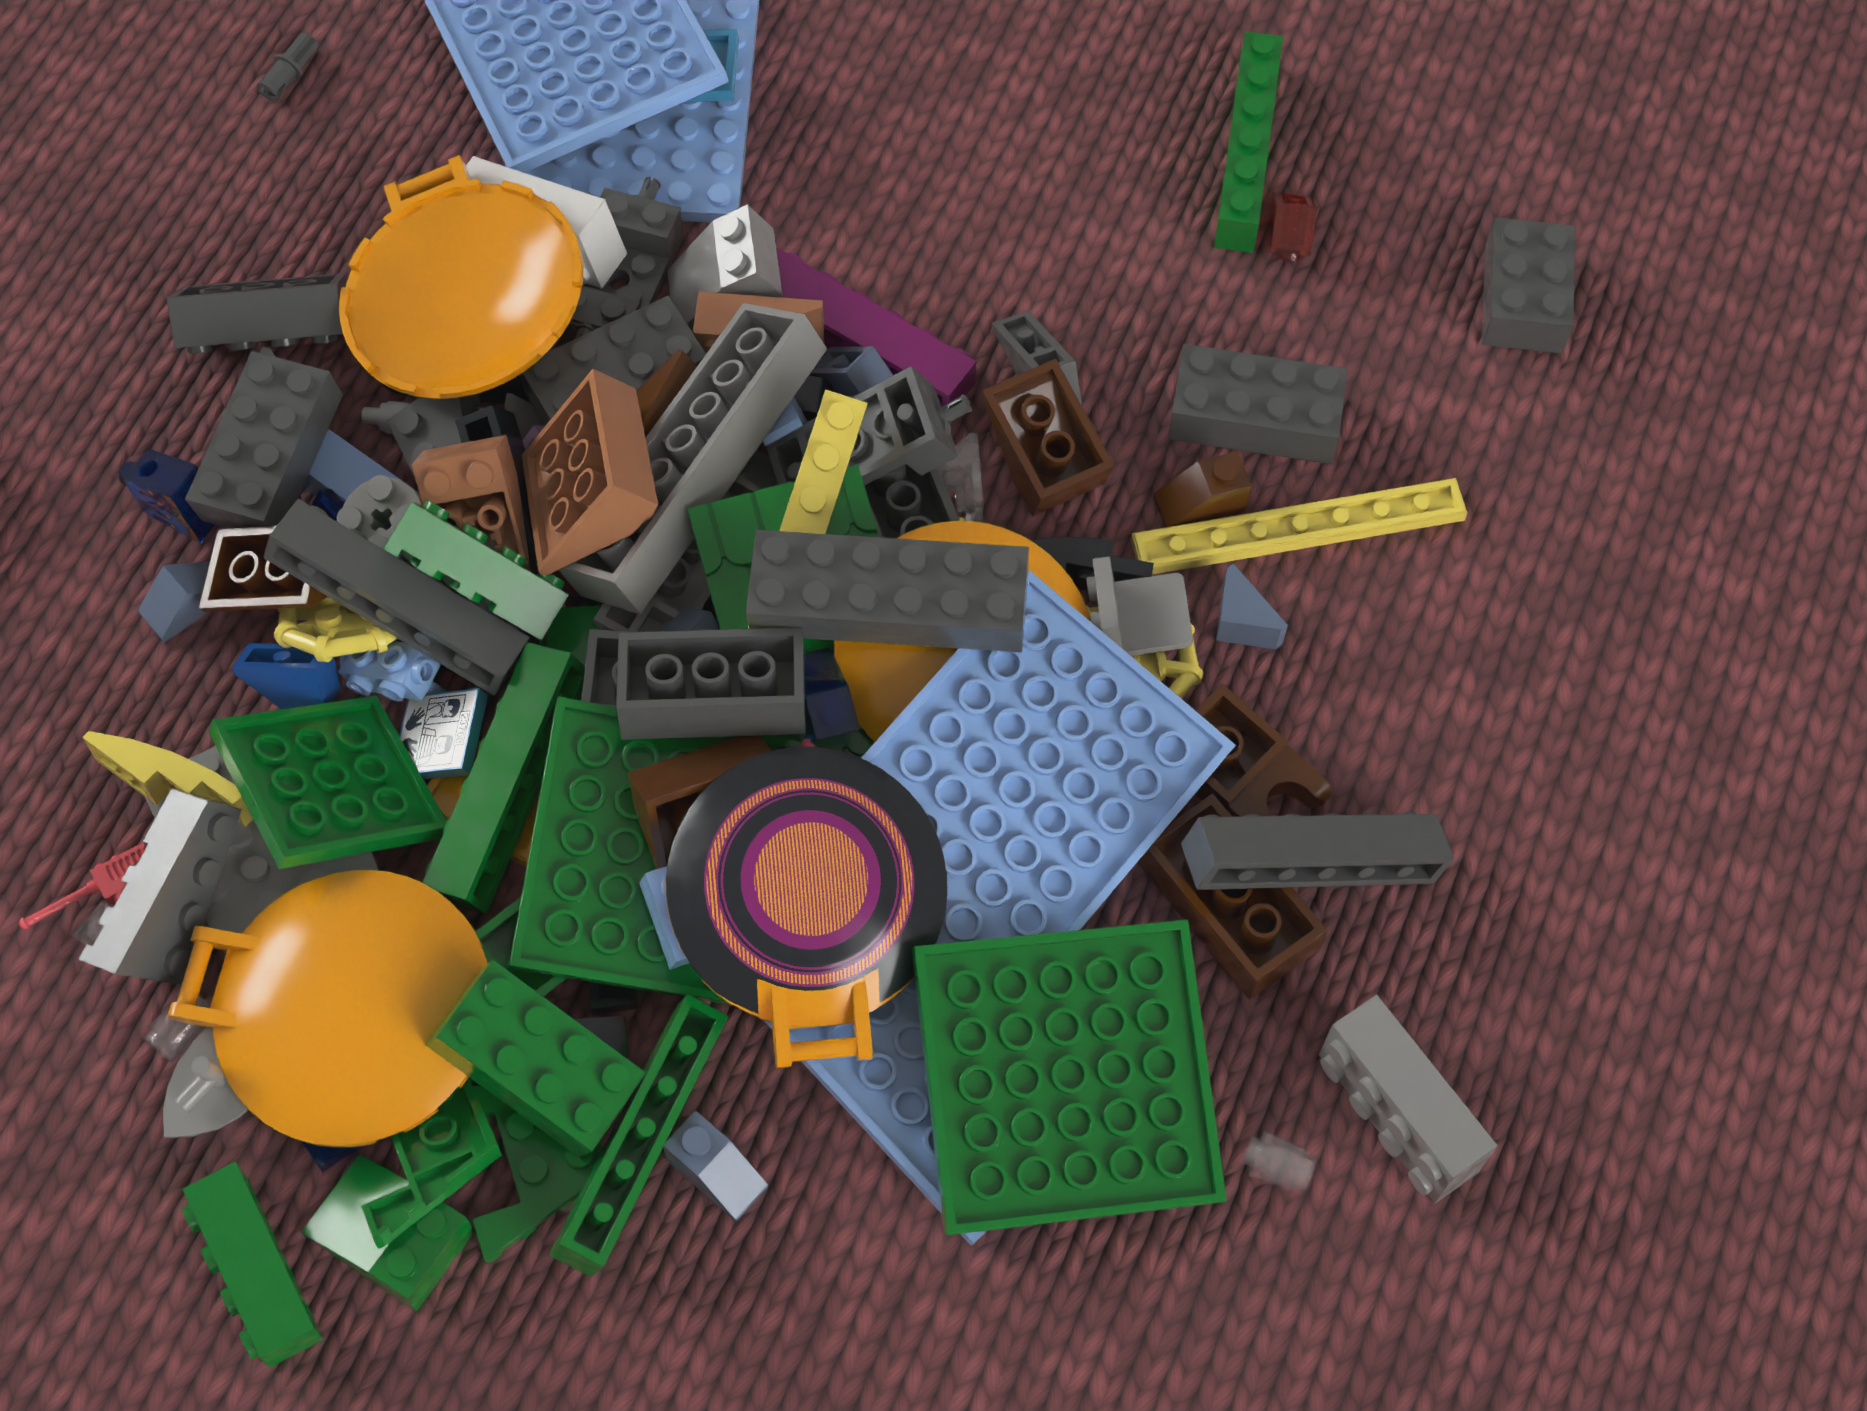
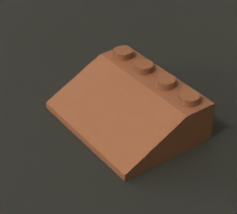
[522,369,658,576]

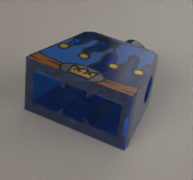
[119,449,215,543]

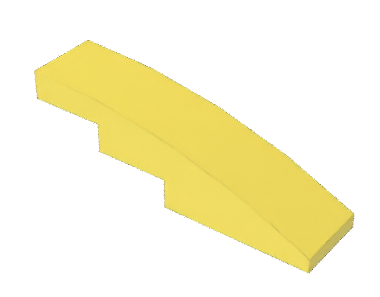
[82,731,253,827]

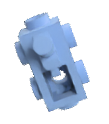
[338,640,447,701]

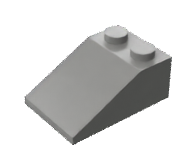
[667,205,782,333]

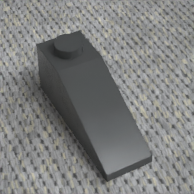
[992,310,1082,404]

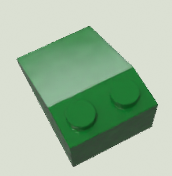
[301,1154,474,1312]

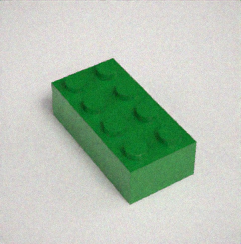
[426,960,646,1157]

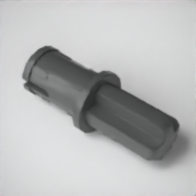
[256,32,318,102]

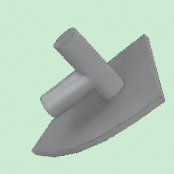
[163,1027,248,1138]

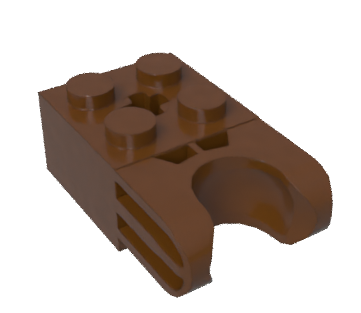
[1195,684,1332,817]

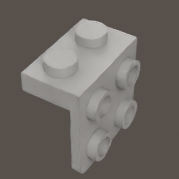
[1086,556,1193,656]

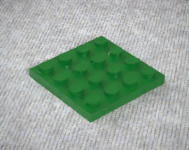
[208,696,447,869]

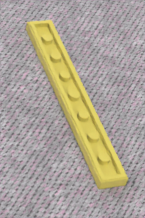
[1131,478,1468,575]

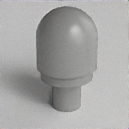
[361,401,410,435]

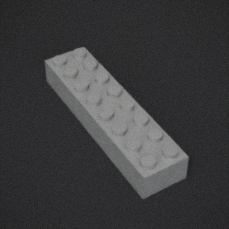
[559,303,827,614]

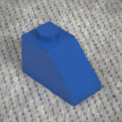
[232,643,342,709]

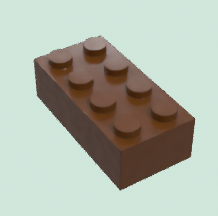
[1137,793,1328,1000]

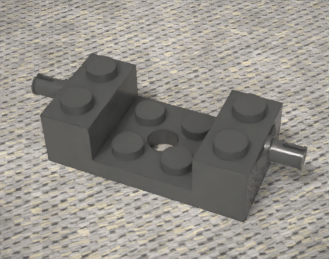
[556,177,683,344]
[766,366,972,486]

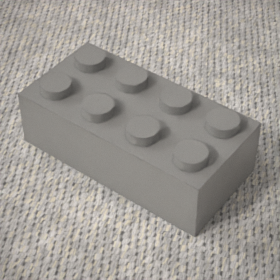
[1319,994,1498,1204]

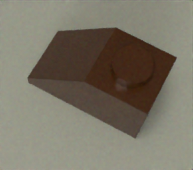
[1153,451,1252,528]

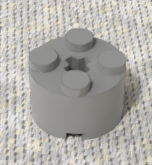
[337,475,423,569]

